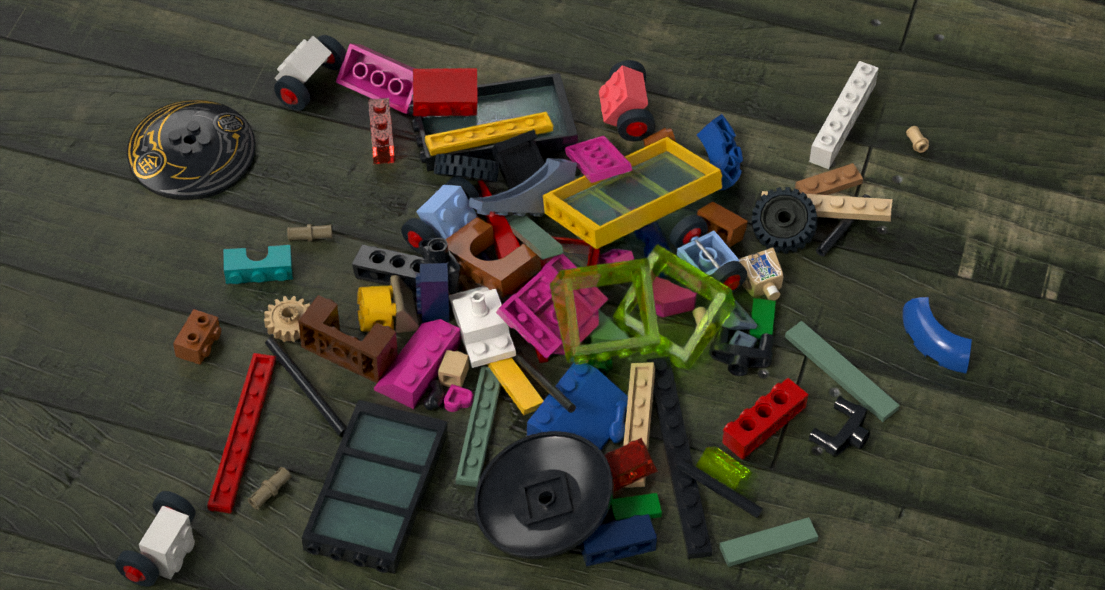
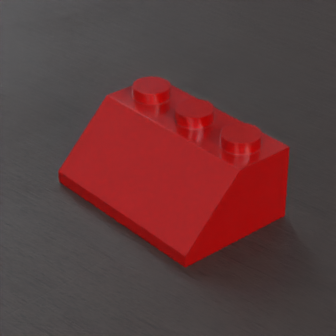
[413,68,477,116]

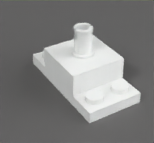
[449,286,516,368]

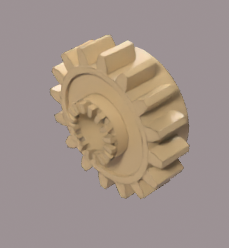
[264,296,310,342]

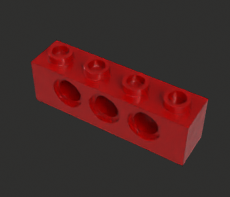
[722,378,808,460]

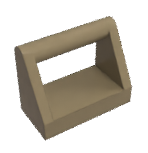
[390,275,418,333]

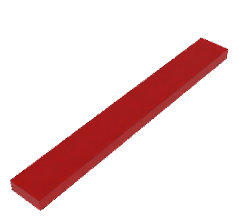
[207,353,276,514]

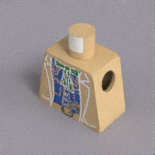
[739,248,783,300]

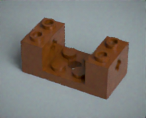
[298,295,398,383]

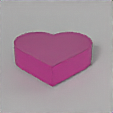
[444,384,473,412]

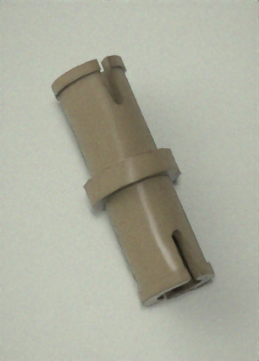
[287,224,333,242]
[247,467,292,510]

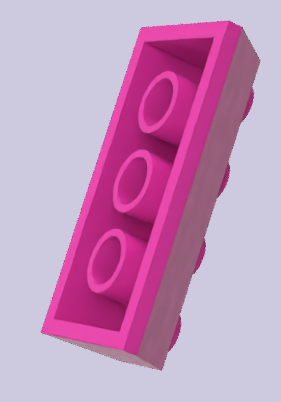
[336,43,415,114]
[374,319,461,409]

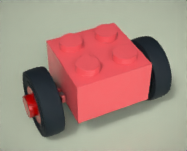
[599,60,655,141]

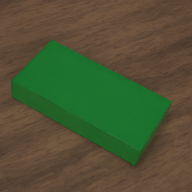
[749,298,776,340]
[610,493,662,521]

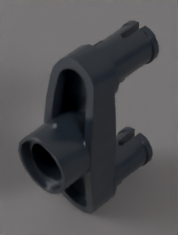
[419,238,461,295]
[709,326,774,376]
[809,396,870,457]

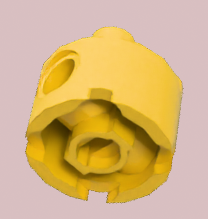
[357,285,396,332]

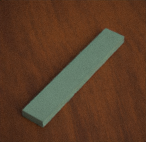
[505,215,563,259]
[785,321,900,422]
[456,366,501,487]

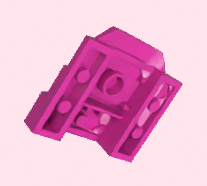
[496,253,608,359]

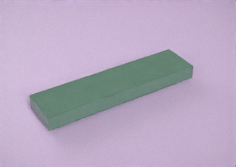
[719,517,818,567]

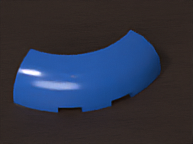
[697,114,743,190]
[903,297,972,373]

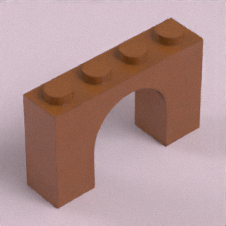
[445,217,541,298]

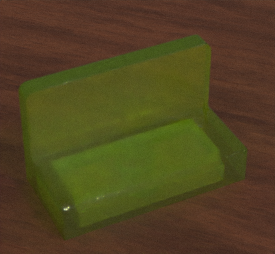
[696,446,752,490]

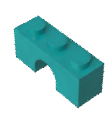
[223,245,293,284]

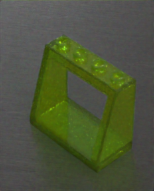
[613,244,736,370]
[549,258,660,365]

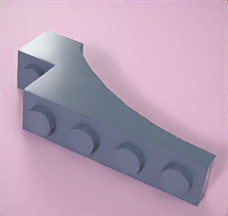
[469,158,577,217]

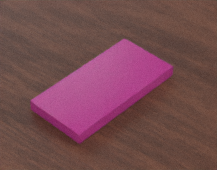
[565,135,632,183]

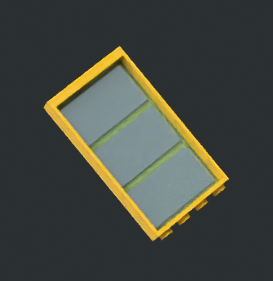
[543,137,722,249]

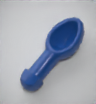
[609,400,627,444]

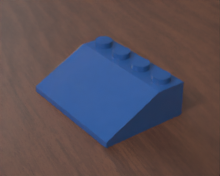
[527,359,628,450]

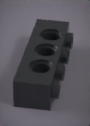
[352,245,429,292]

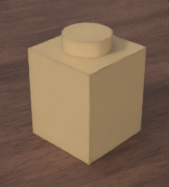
[438,350,469,387]

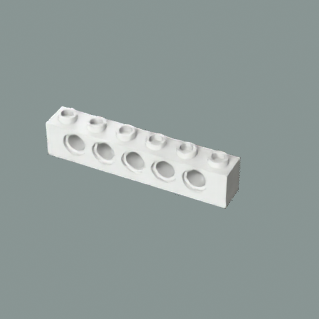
[809,61,879,169]

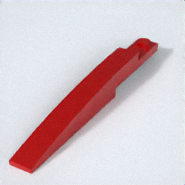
[478,180,548,363]

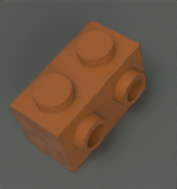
[697,202,748,248]
[173,309,221,365]

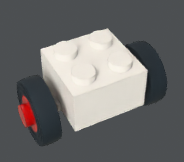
[274,35,346,111]
[115,491,196,587]

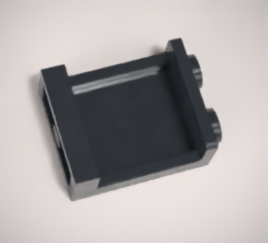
[491,129,545,190]

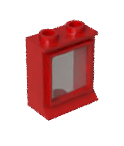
[539,234,601,286]

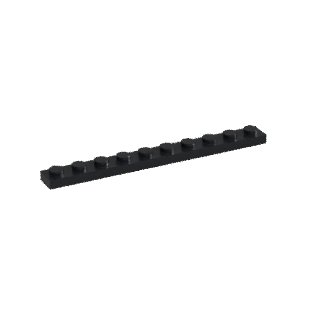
[647,357,712,559]

